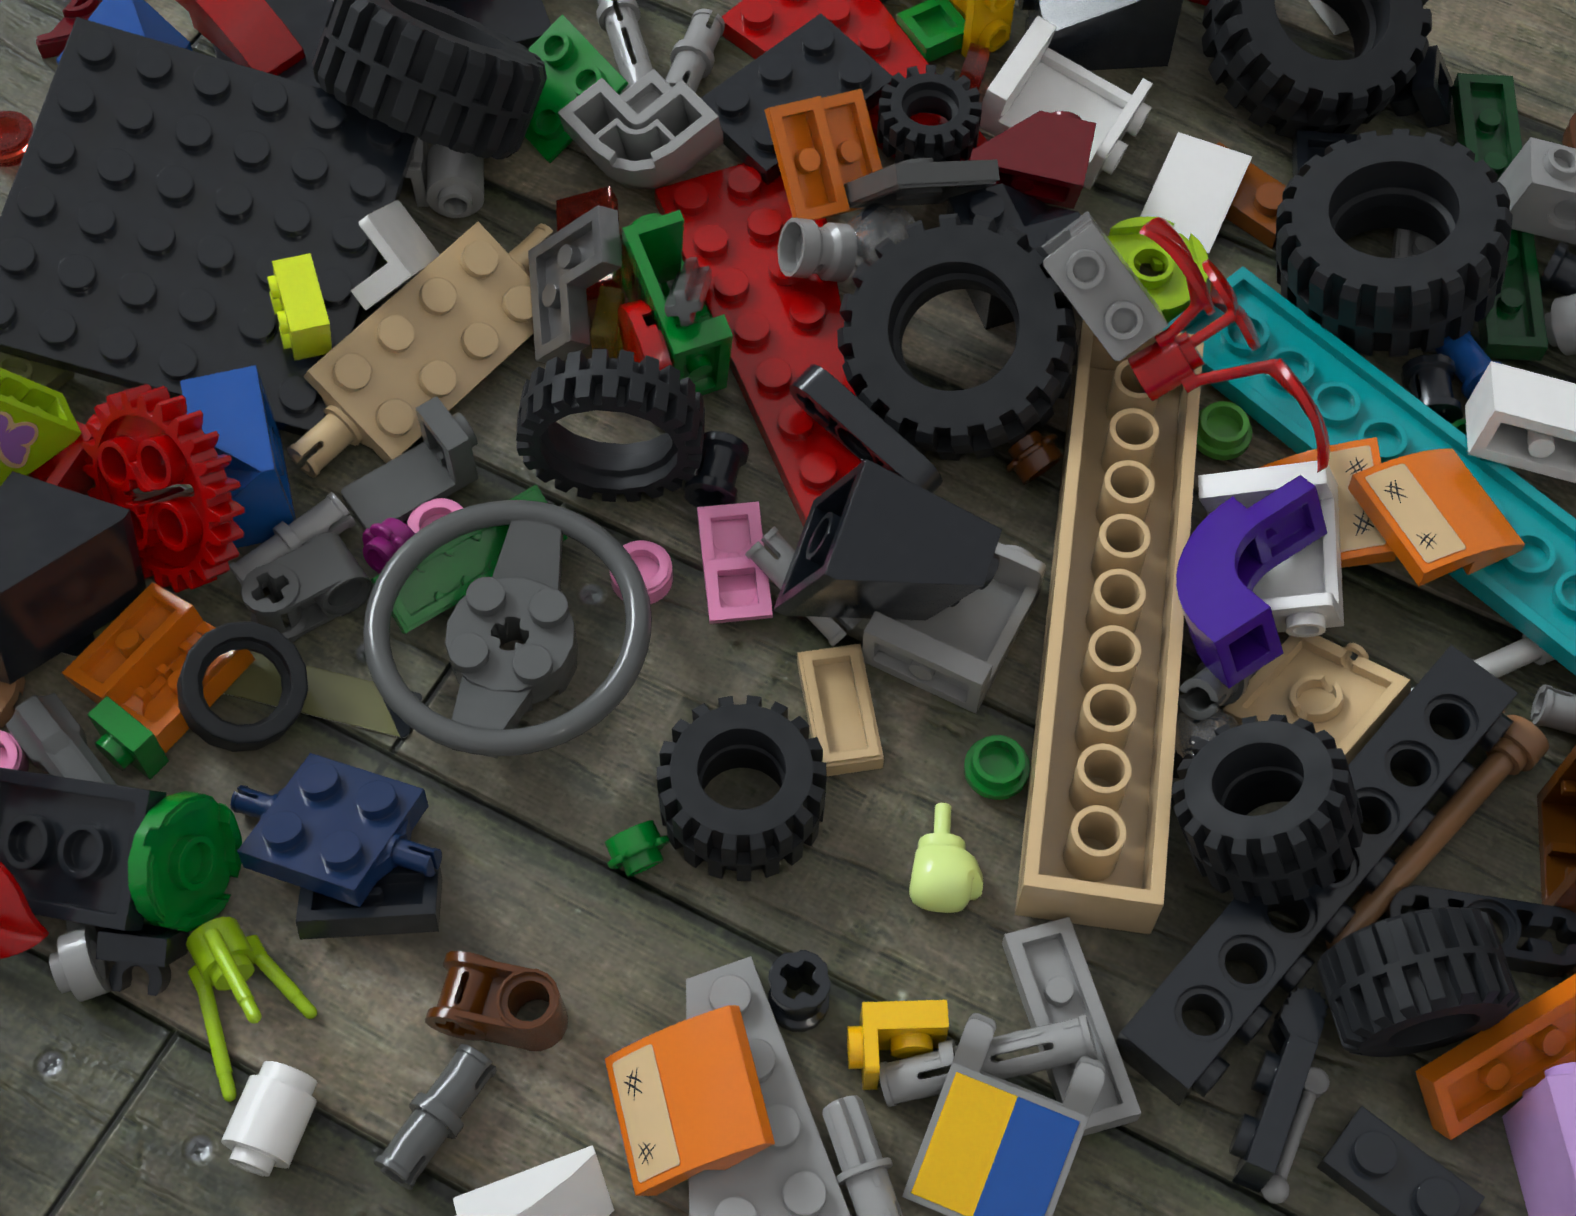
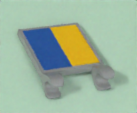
[902,1013,1105,1216]

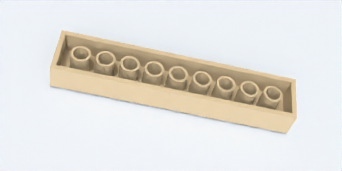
[1015,320,1204,934]

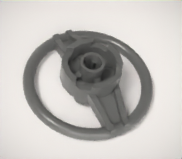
[363,500,652,758]

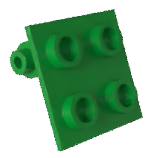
[525,14,629,163]

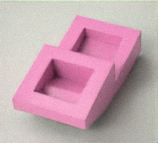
[697,501,773,624]

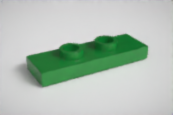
[371,484,568,634]

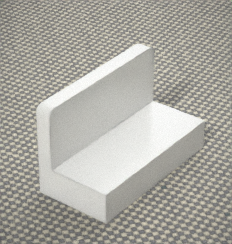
[351,200,440,310]

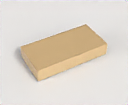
[797,644,884,776]

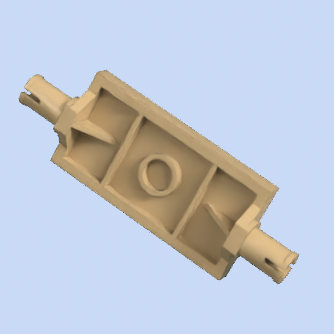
[287,221,553,478]

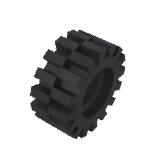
[877,65,982,164]

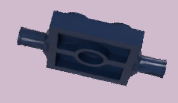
[230,753,442,907]

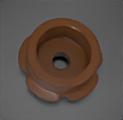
[1006,430,1064,485]

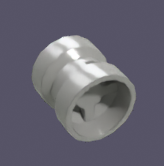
[777,218,858,282]

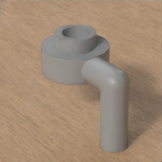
[49,920,111,1002]

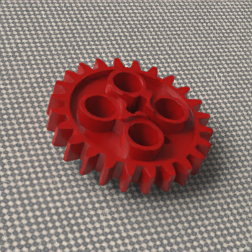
[82,384,245,592]

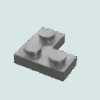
[528,205,622,363]

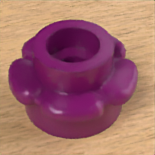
[362,518,415,574]

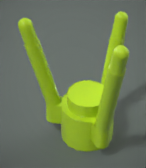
[186,917,317,1102]

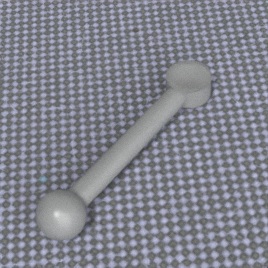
[1261,1067,1330,1204]

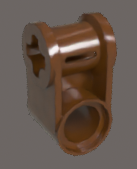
[425,951,568,1051]

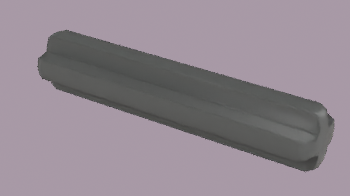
[665,257,712,326]

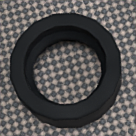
[177,621,308,752]

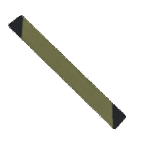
[61,618,422,738]

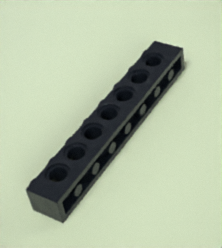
[1116,645,1518,1106]

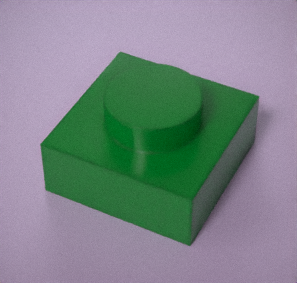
[897,0,965,63]
[87,696,169,780]

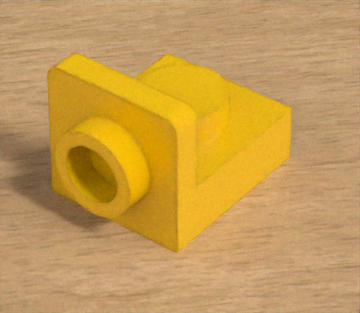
[847,1000,949,1090]

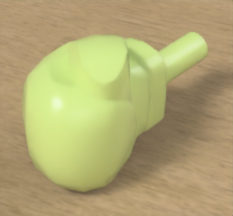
[909,803,983,913]

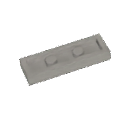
[1002,917,1141,1136]

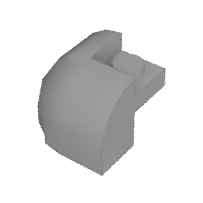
[558,69,723,189]

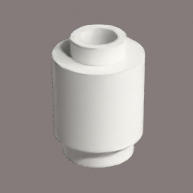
[221,1061,317,1177]

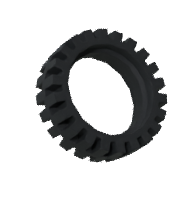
[516,349,705,502]

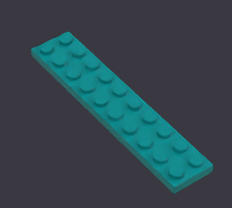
[1163,266,1576,676]

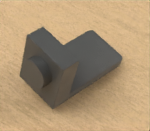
[341,396,478,530]

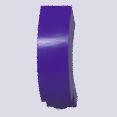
[1176,475,1327,689]

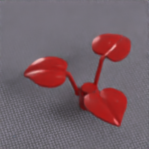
[1127,217,1330,473]

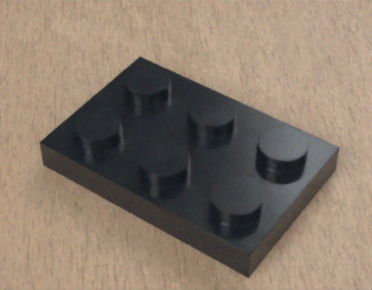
[701,13,892,185]
[0,767,167,931]

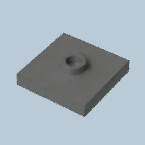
[844,158,1000,208]

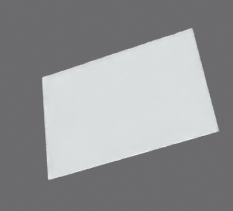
[1140,132,1252,253]

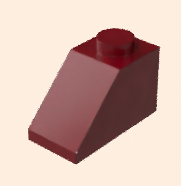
[969,111,1097,209]

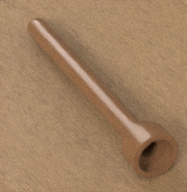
[1326,715,1549,949]

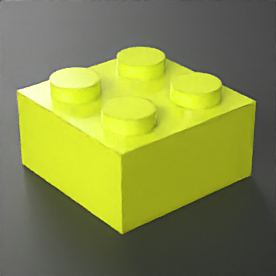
[267,253,332,361]

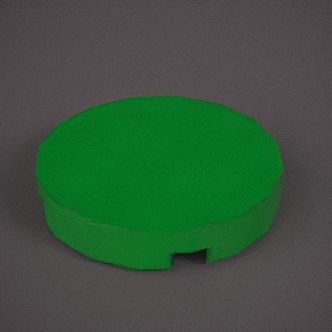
[128,791,242,932]

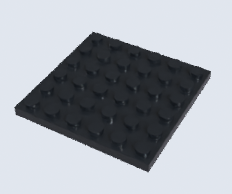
[0,17,418,436]

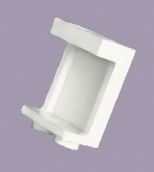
[980,16,1153,190]
[1198,461,1344,637]

